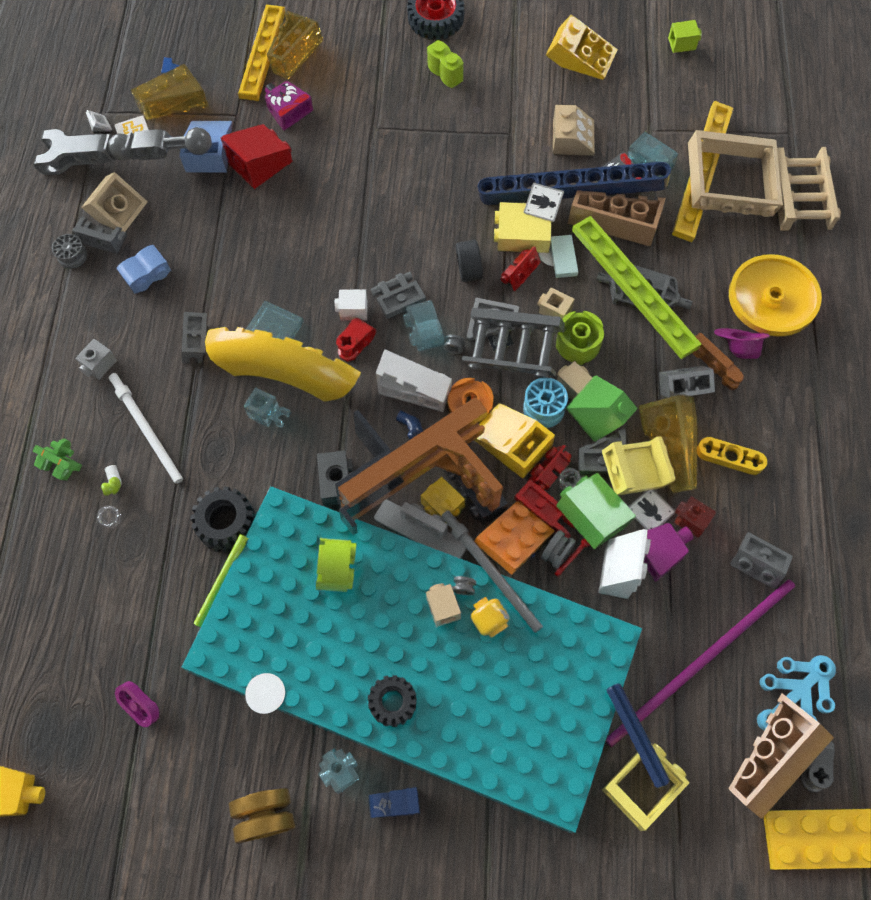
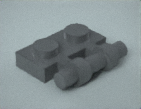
[370,271,426,319]

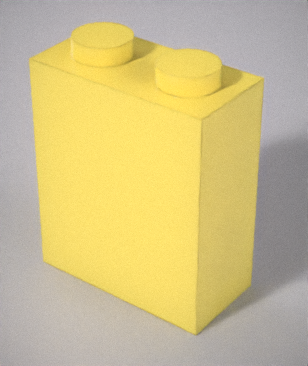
[494,202,551,253]

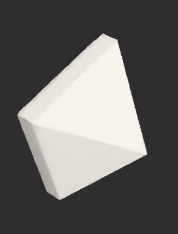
[86,110,112,132]

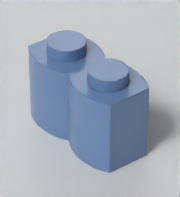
[117,245,171,294]

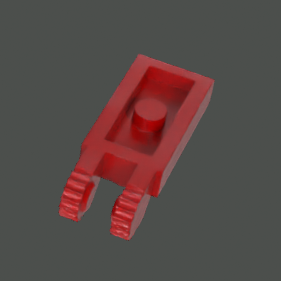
[514,480,576,538]

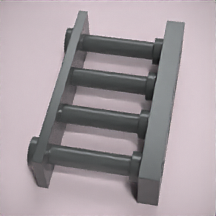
[462,308,565,378]

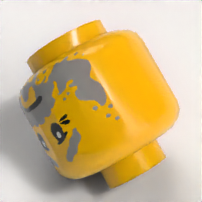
[470,597,509,638]

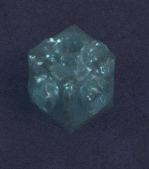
[318,748,361,794]

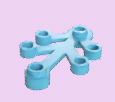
[757,655,836,731]

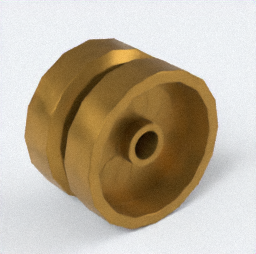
[229,788,295,844]

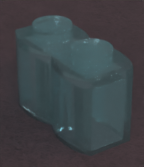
[403,300,444,352]

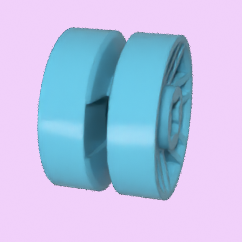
[523,378,568,428]

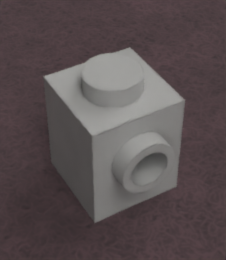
[75,339,117,380]

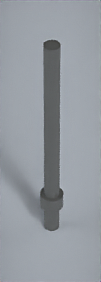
[441,510,543,633]

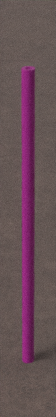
[605,579,795,748]

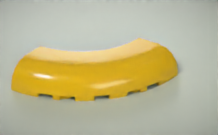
[205,327,361,402]

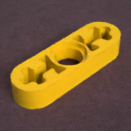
[696,437,767,475]

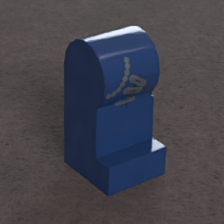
[368,787,420,818]

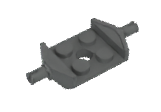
[596,265,693,310]

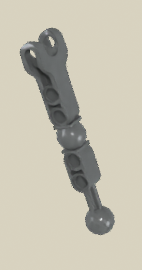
[34,127,212,175]

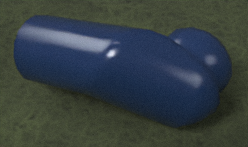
[396,410,423,439]

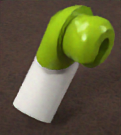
[101,465,122,496]

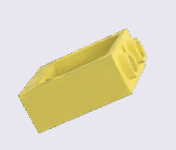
[602,743,689,831]

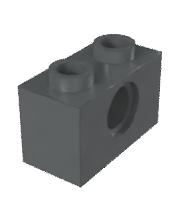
[317,450,353,506]

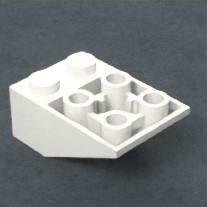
[599,529,651,599]

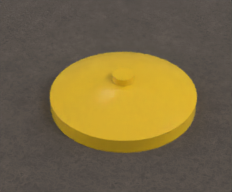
[729,254,822,336]

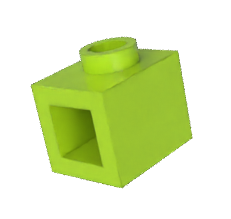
[668,20,702,53]

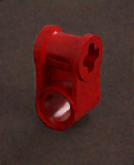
[336,317,376,361]

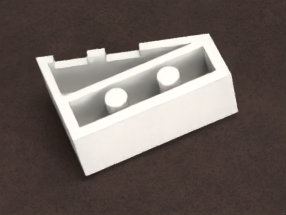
[376,350,452,412]

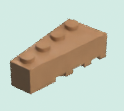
[568,190,666,246]
[729,693,834,819]

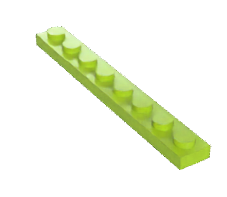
[572,216,701,360]

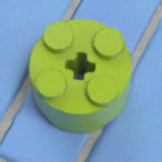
[556,311,604,365]
[316,538,356,592]

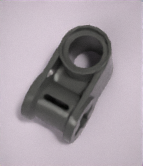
[800,741,835,792]

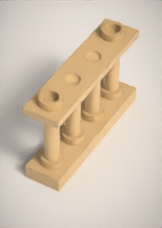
[777,147,841,230]

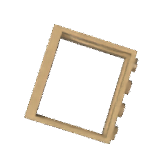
[688,130,783,217]

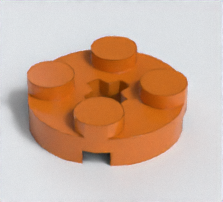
[447,378,494,422]

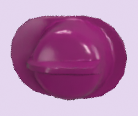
[714,328,770,359]

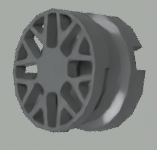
[52,234,88,269]
[541,530,576,569]

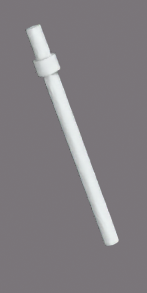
[109,373,183,484]

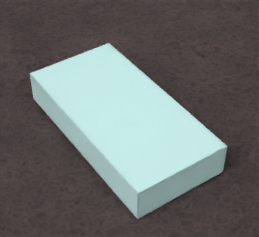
[550,235,578,278]

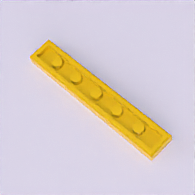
[238,5,285,101]

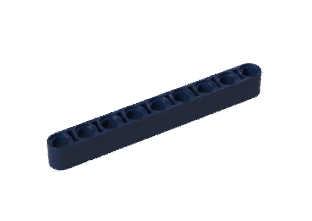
[477,162,671,205]

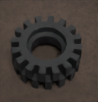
[368,675,417,727]

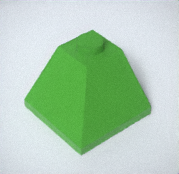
[566,376,637,441]

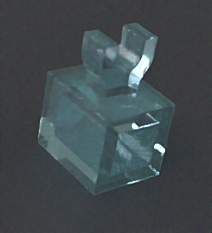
[243,387,291,428]

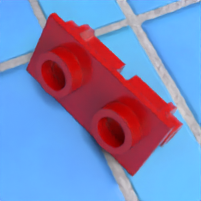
[501,246,541,291]
[527,445,572,490]

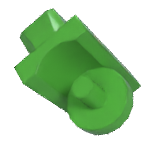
[33,438,82,481]

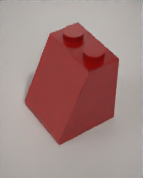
[220,124,293,189]

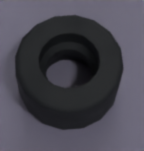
[456,240,483,282]

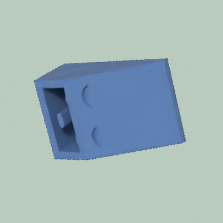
[180,121,232,173]

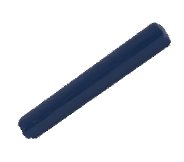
[607,683,670,788]

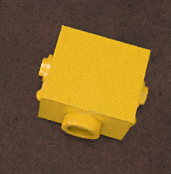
[421,476,465,524]

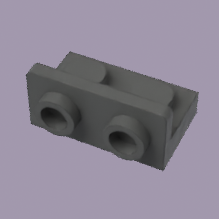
[730,532,793,589]

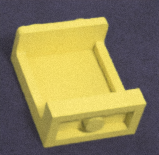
[602,436,675,495]

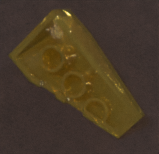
[639,395,697,493]

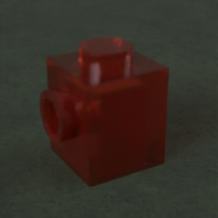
[674,496,716,538]

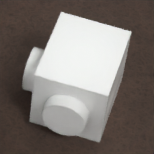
[335,290,368,320]

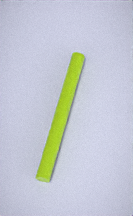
[194,534,249,627]

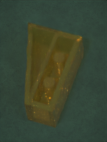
[267,11,323,79]
[131,64,209,120]

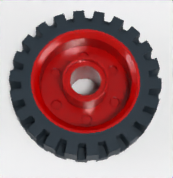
[407,0,464,40]

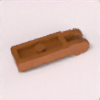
[693,333,744,390]

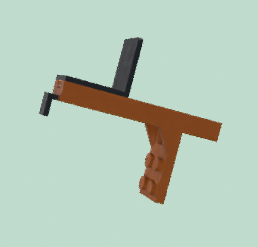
[335,397,503,535]

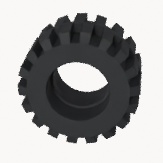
[190,486,256,553]

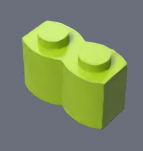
[427,40,463,88]

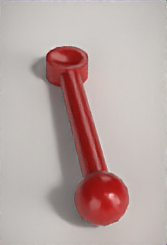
[554,538,590,577]

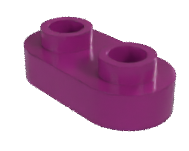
[115,681,159,727]

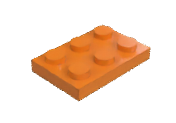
[474,501,555,575]

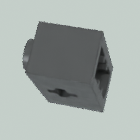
[659,366,715,399]

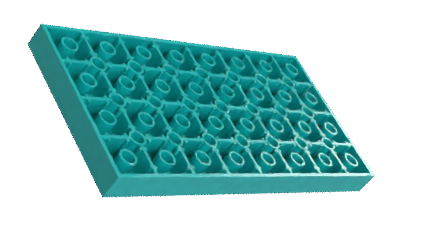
[181,486,642,834]

